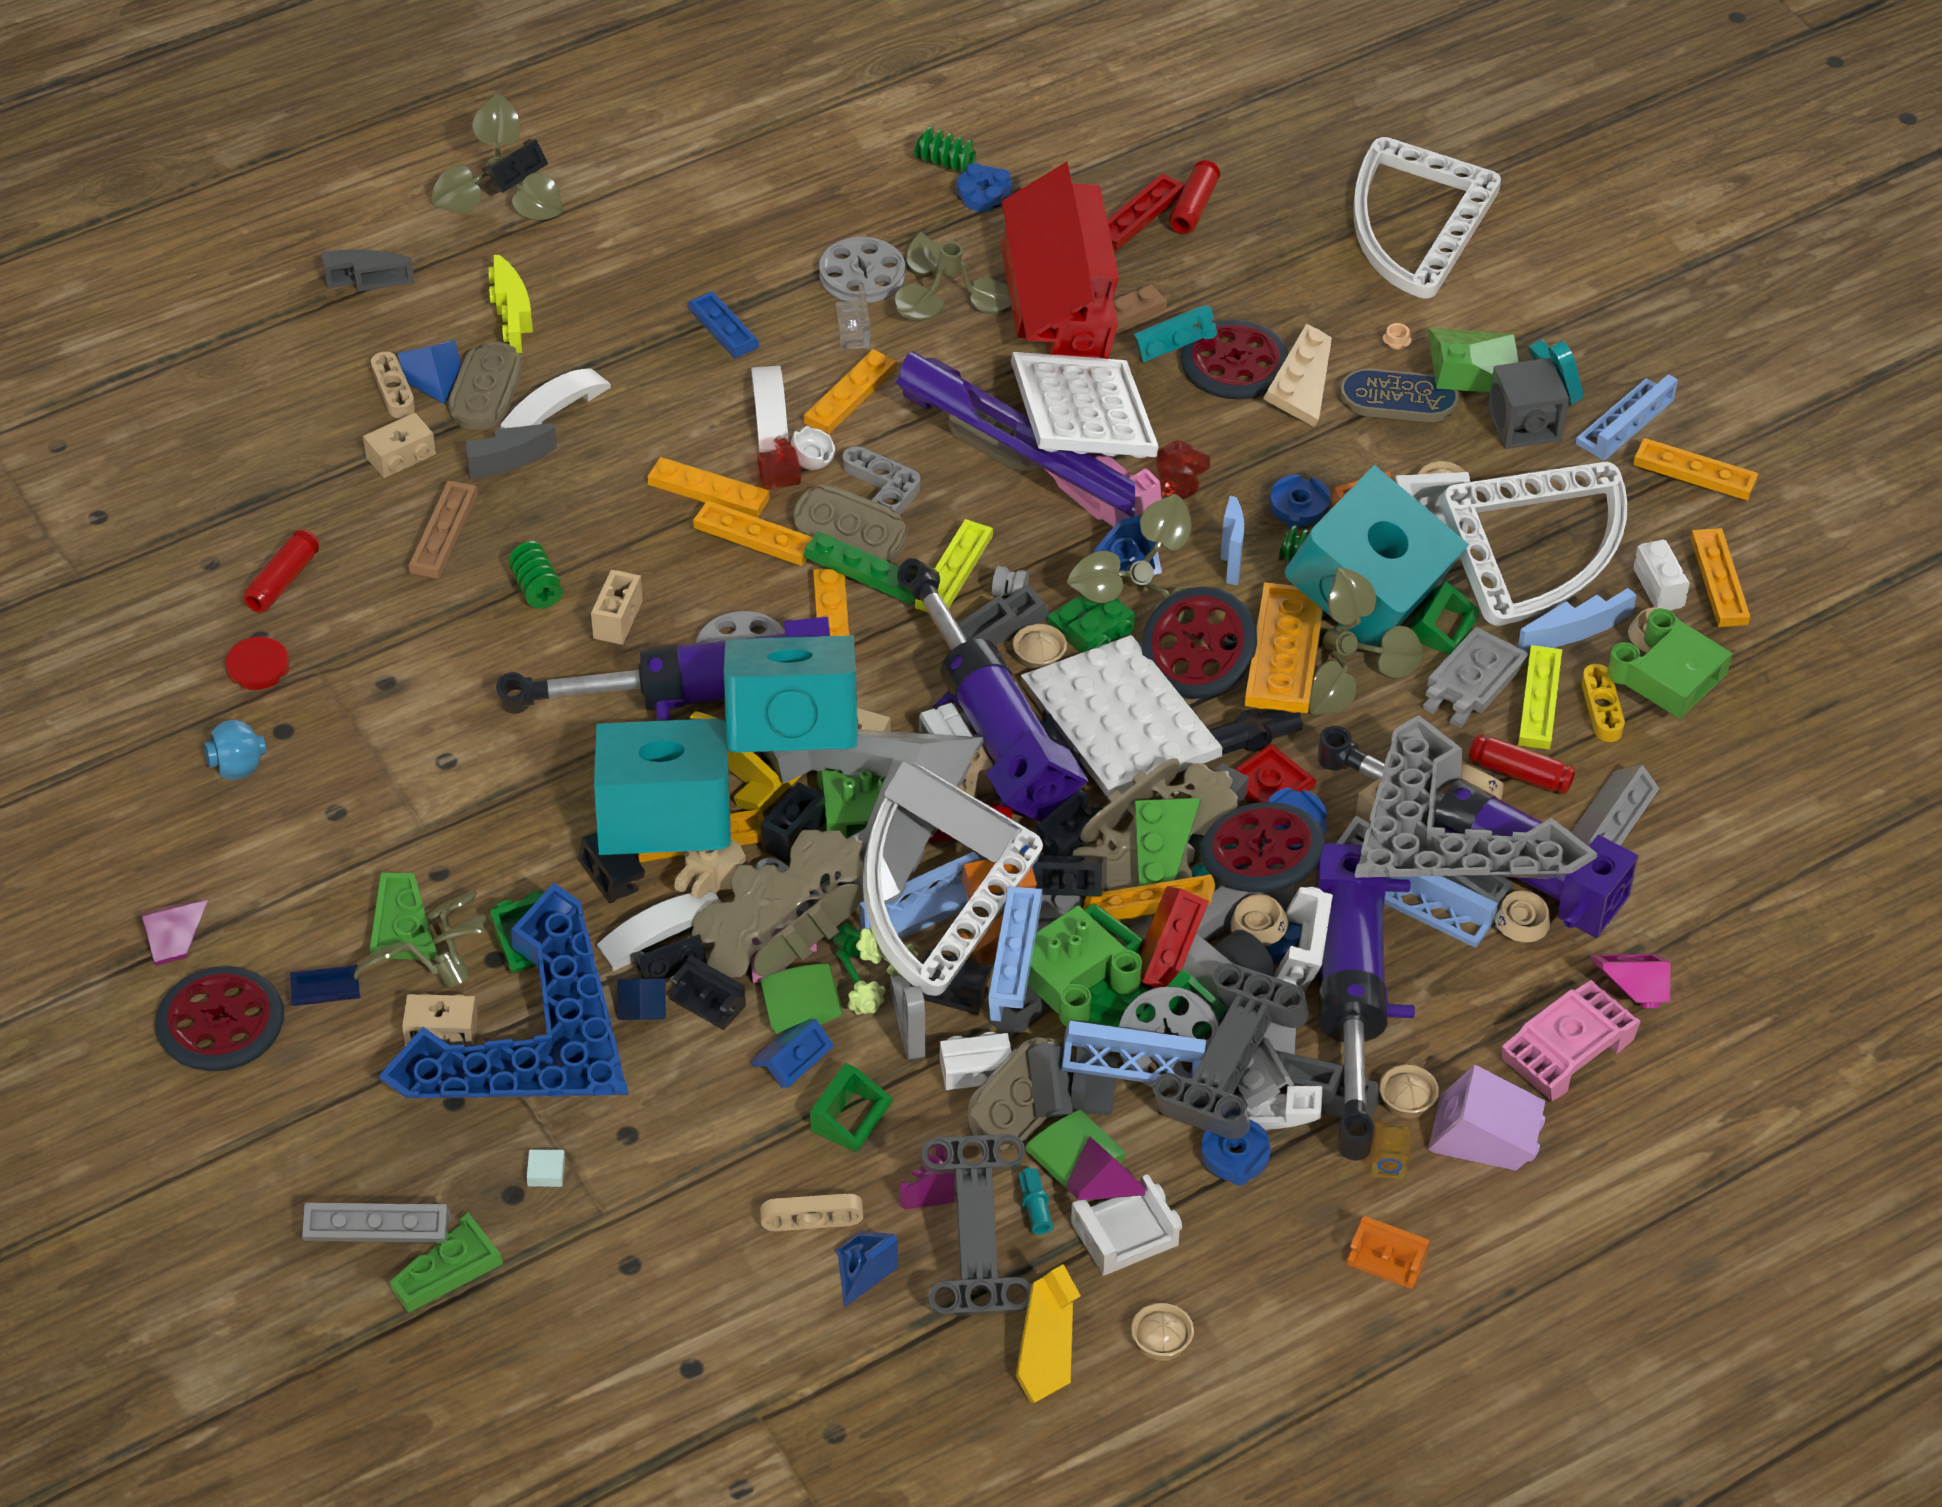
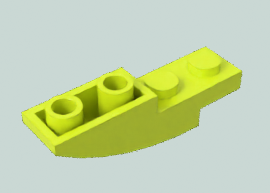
[489,255,533,353]

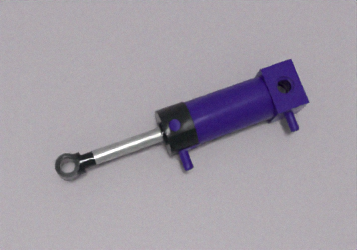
[897,558,1088,822]
[496,617,830,721]
[1317,726,1639,938]
[1315,843,1415,1161]

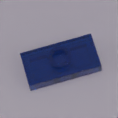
[290,965,361,1006]

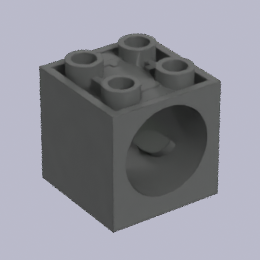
[1488,358,1569,449]

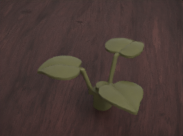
[432,94,563,220]
[895,232,1011,320]
[1067,494,1196,640]
[1308,568,1424,715]
[354,890,486,989]

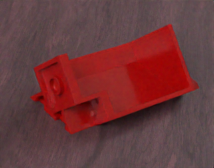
[1001,161,1119,359]

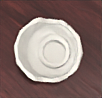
[790,426,835,470]

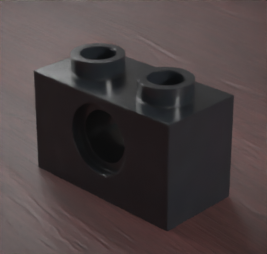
[760,782,825,862]
[1036,855,1107,897]

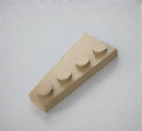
[1263,323,1332,427]

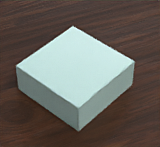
[527,1150,565,1187]

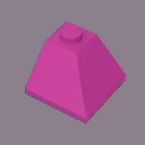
[1591,954,1670,1008]

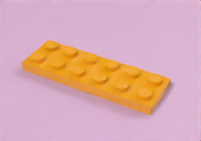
[1245,582,1323,713]

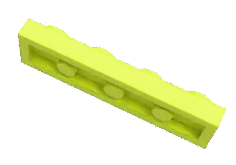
[915,519,993,613]
[1518,645,1562,750]

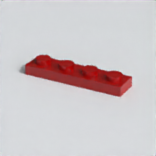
[1107,173,1185,251]

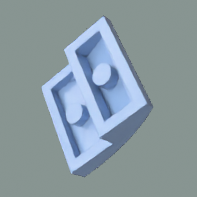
[1220,496,1244,585]

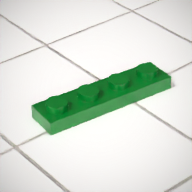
[803,531,916,605]

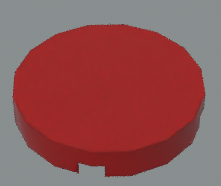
[225,637,290,690]

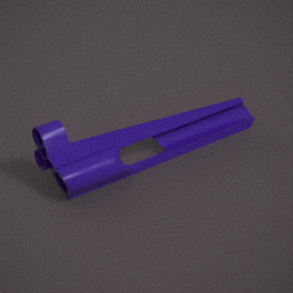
[896,351,1135,517]

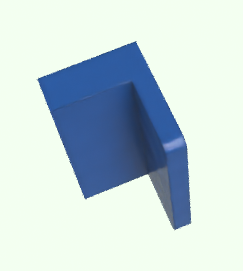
[750,1019,834,1088]

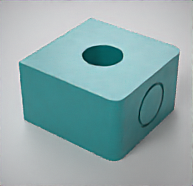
[1285,465,1469,647]
[724,635,858,752]
[594,719,731,855]

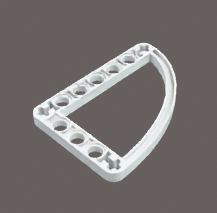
[1353,137,1501,299]
[1439,462,1627,626]
[863,765,1043,996]

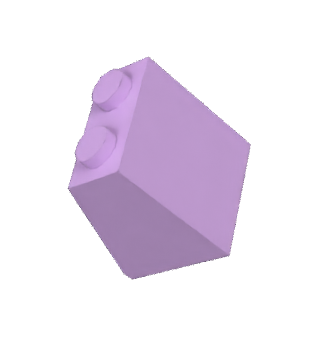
[1428,1065,1545,1171]

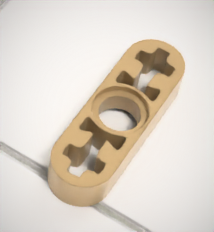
[371,352,415,419]
[760,1194,863,1231]

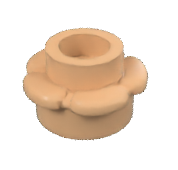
[1383,323,1411,350]

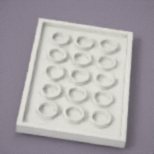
[1011,352,1159,458]
[1021,635,1222,797]

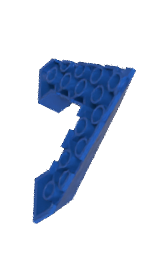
[379,883,629,1098]

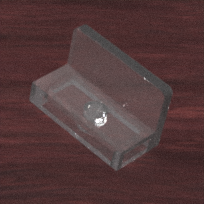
[836,284,870,350]

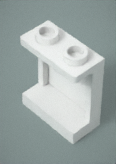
[1395,472,1477,533]
[1274,887,1332,993]
[1071,1174,1182,1276]

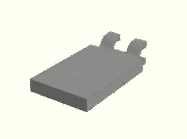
[1423,627,1530,728]

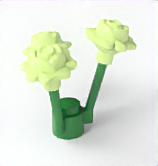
[833,923,918,1015]

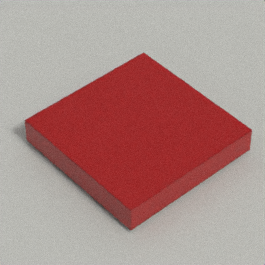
[1234,743,1316,804]

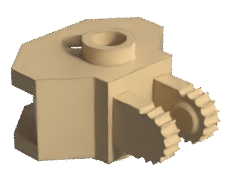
[674,840,746,899]

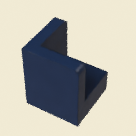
[618,979,666,1020]

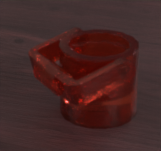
[757,435,801,490]
[1155,440,1211,499]

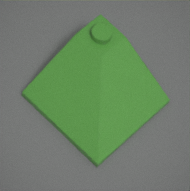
[1428,328,1519,393]

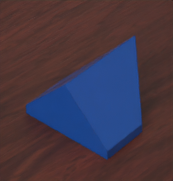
[397,339,461,405]
[1091,515,1162,575]
[835,1231,898,1308]

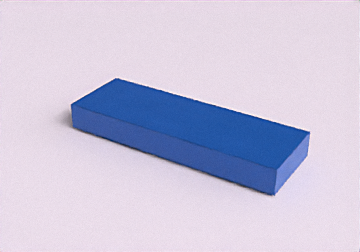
[688,291,759,359]

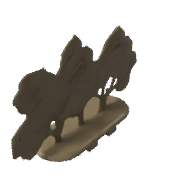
[1073,758,1238,892]
[692,830,864,978]

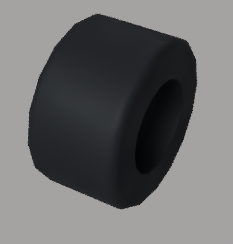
[1214,930,1275,976]

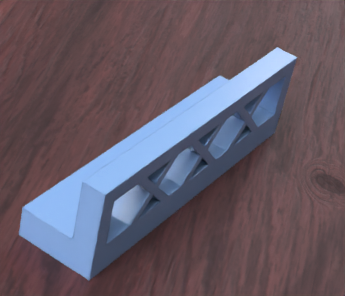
[1575,374,1678,461]
[859,852,979,939]
[1384,876,1498,948]
[989,886,1042,1021]
[1061,1021,1206,1084]

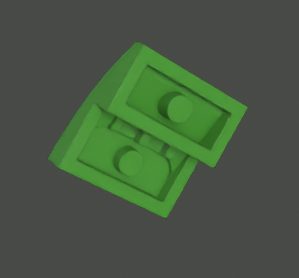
[760,964,843,1034]
[1025,1110,1126,1193]

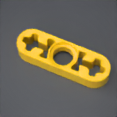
[1581,664,1625,742]

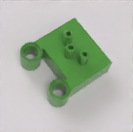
[1607,608,1733,719]
[816,768,886,838]
[1027,905,1142,1027]

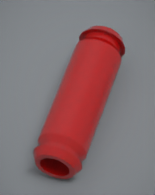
[1169,160,1220,234]
[243,529,319,613]
[1468,734,1575,795]

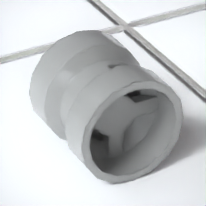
[991,565,1029,597]

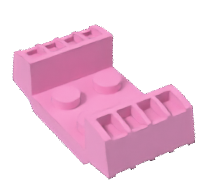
[1045,452,1162,527]
[1502,980,1641,1102]

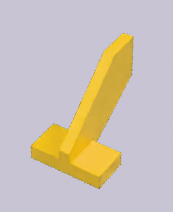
[690,711,801,813]
[1016,1264,1081,1405]

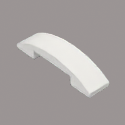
[751,366,789,454]
[501,369,611,429]
[597,892,722,971]
[1196,1086,1323,1130]

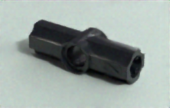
[1209,709,1303,755]

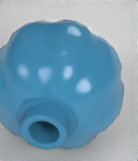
[204,720,266,780]

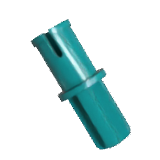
[1019,1167,1054,1235]

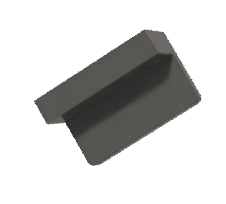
[1028,1042,1073,1118]
[1071,1047,1118,1116]

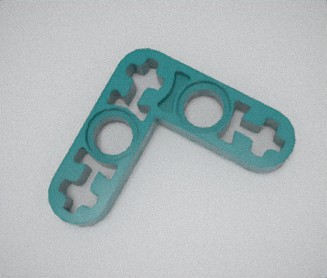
[1528,339,1584,406]

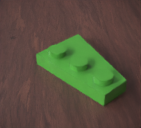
[1135,798,1201,886]
[370,872,437,960]
[390,1213,503,1313]

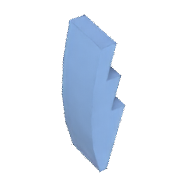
[1518,588,1637,652]

